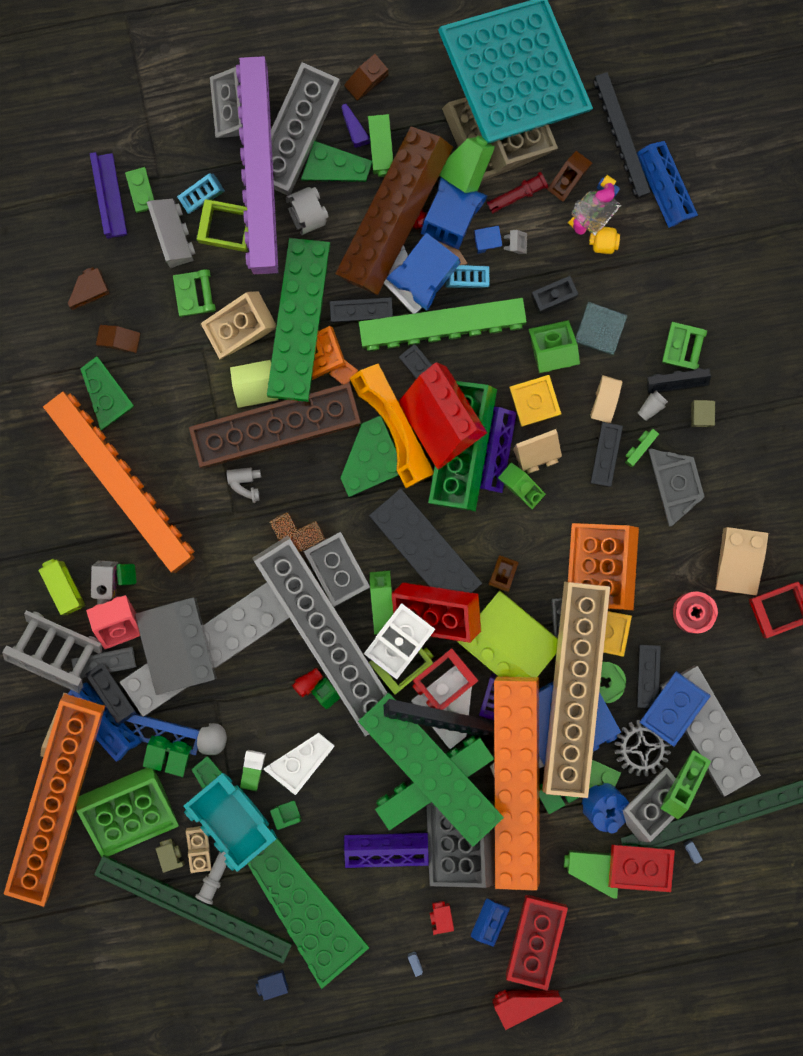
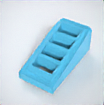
[177,173,225,214]
[445,265,489,288]

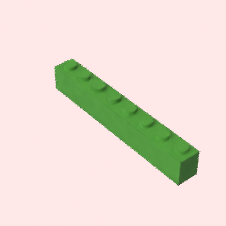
[359,298,526,351]

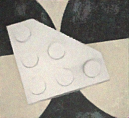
[411,666,472,749]

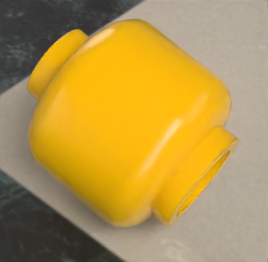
[589,226,620,254]

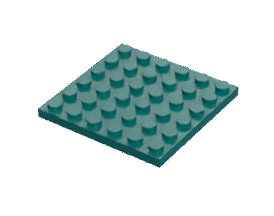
[438,0,593,144]

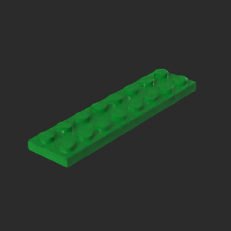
[267,238,330,402]
[358,693,504,847]

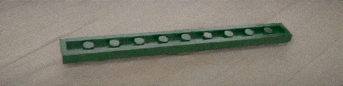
[620,779,803,848]
[94,855,292,963]

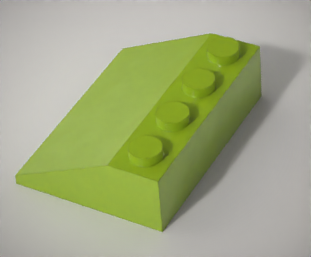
[457,590,558,677]

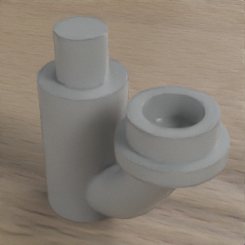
[227,467,261,503]

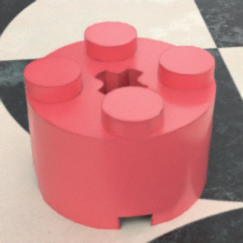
[673,591,718,633]

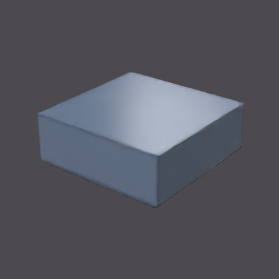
[683,840,702,864]
[408,951,423,977]

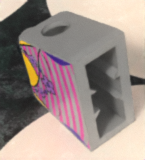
[91,560,118,605]

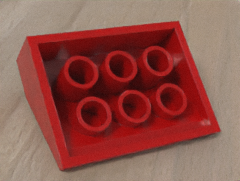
[398,362,487,470]

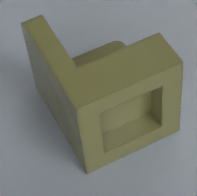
[691,400,715,427]

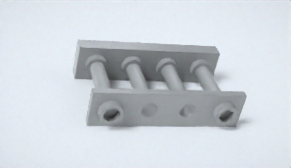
[2,610,102,693]

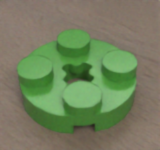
[599,662,626,703]

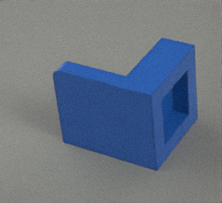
[474,226,502,254]

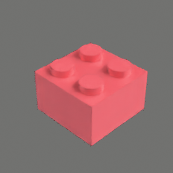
[86,595,140,649]

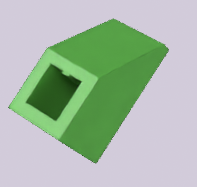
[498,463,546,509]

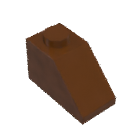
[344,54,389,101]
[547,151,592,202]
[68,267,110,310]

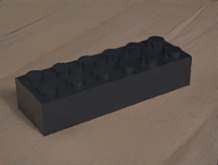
[369,489,482,593]

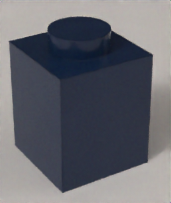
[255,969,289,1001]

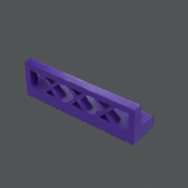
[90,152,128,239]
[480,407,517,493]
[344,833,429,868]

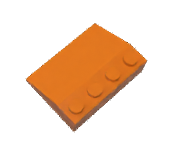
[568,523,639,610]

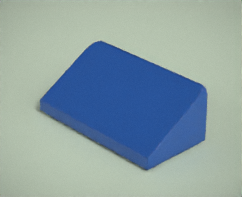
[471,898,510,947]

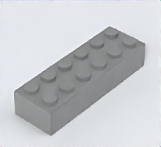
[271,62,340,195]
[659,665,761,797]

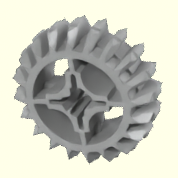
[614,720,671,776]

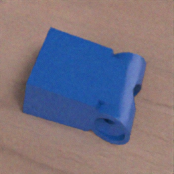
[421,177,487,250]
[386,233,461,311]

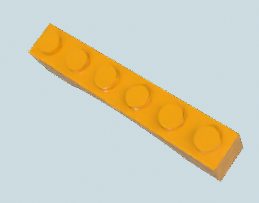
[350,364,434,488]

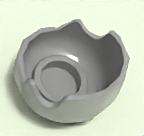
[197,723,227,755]

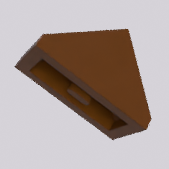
[96,325,141,353]
[488,555,519,592]

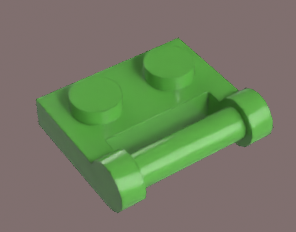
[173,270,216,317]
[662,322,707,371]

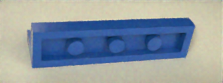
[637,141,698,228]
[68,682,141,762]
[126,714,200,755]

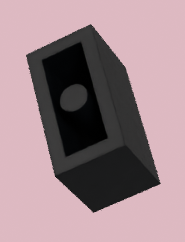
[531,276,578,314]

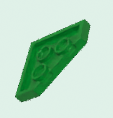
[341,415,399,497]

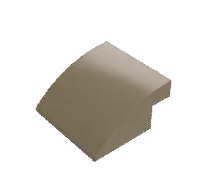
[442,97,558,181]

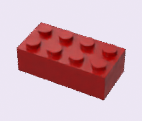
[391,583,481,643]
[506,895,568,991]

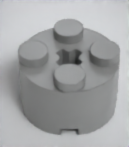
[286,187,329,235]

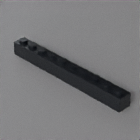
[593,72,650,199]
[383,699,494,739]

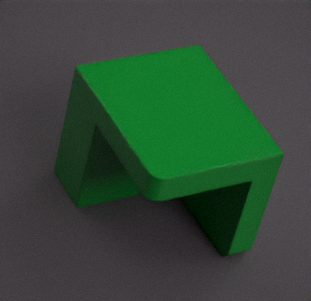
[270,801,302,830]

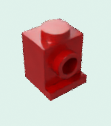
[430,901,454,935]

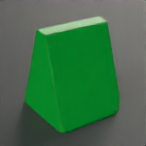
[116,564,136,586]
[311,677,341,709]

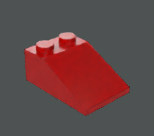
[492,990,562,1030]

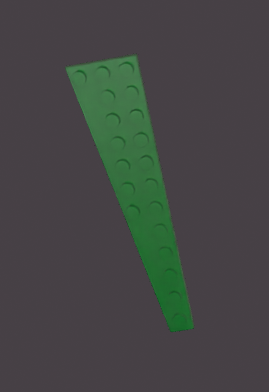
[191,756,369,989]

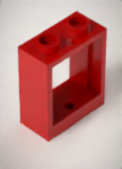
[748,582,803,638]
[413,648,478,710]

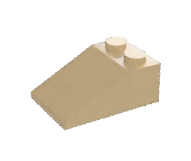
[201,291,277,359]
[513,429,562,474]
[715,527,768,595]

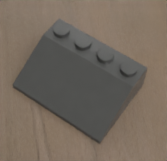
[135,597,217,695]
[427,801,495,888]

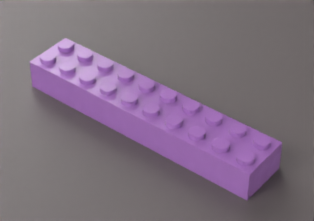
[236,56,278,274]

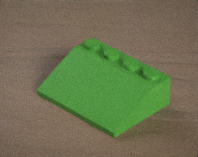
[76,768,179,857]

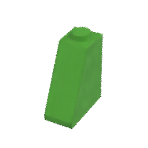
[368,114,393,177]
[439,136,495,193]
[370,571,393,635]
[564,850,618,898]

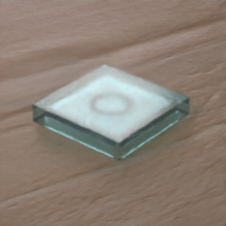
[575,302,627,355]

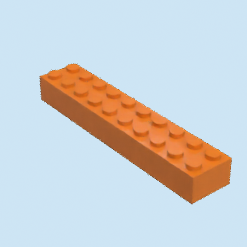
[43,392,195,573]
[494,677,540,890]
[4,694,105,907]

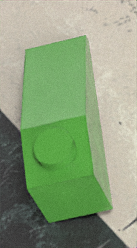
[660,750,711,819]

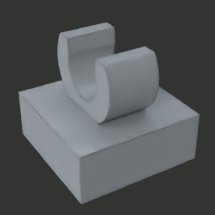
[504,230,527,254]

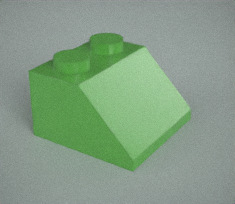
[529,320,580,373]

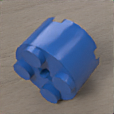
[582,783,629,833]

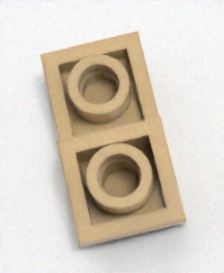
[590,375,622,423]
[186,826,212,873]

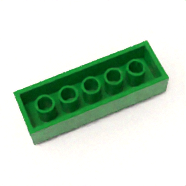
[428,381,497,512]
[375,736,494,830]

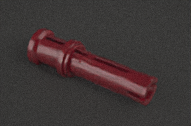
[486,171,549,214]

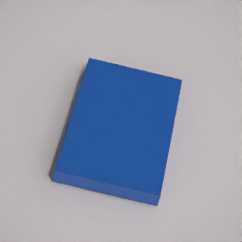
[640,671,711,747]

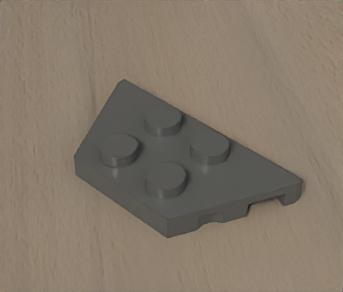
[648,449,704,526]

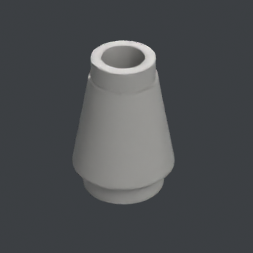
[637,391,668,421]

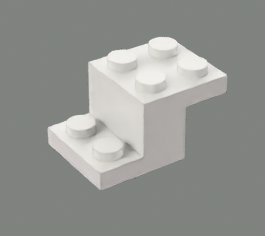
[364,604,435,679]

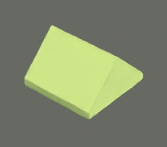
[230,360,278,408]

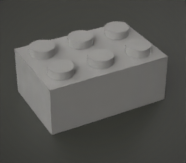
[304,532,370,607]

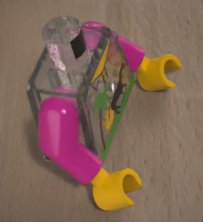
[567,175,621,235]

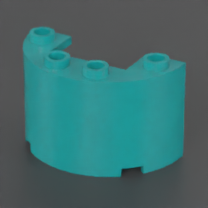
[184,773,277,872]

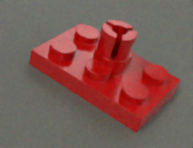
[608,844,675,892]

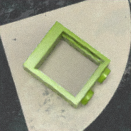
[197,199,248,252]
[39,559,86,615]
[368,647,434,694]

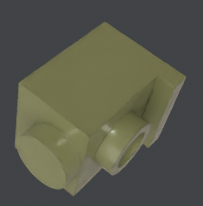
[156,838,185,873]

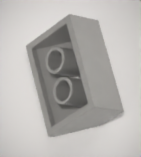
[210,67,243,138]
[147,199,196,268]
[623,768,676,842]

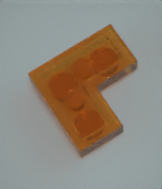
[269,512,325,553]

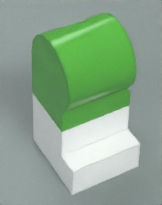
[240,750,266,791]

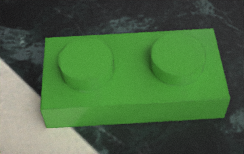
[125,167,154,213]
[625,429,659,467]

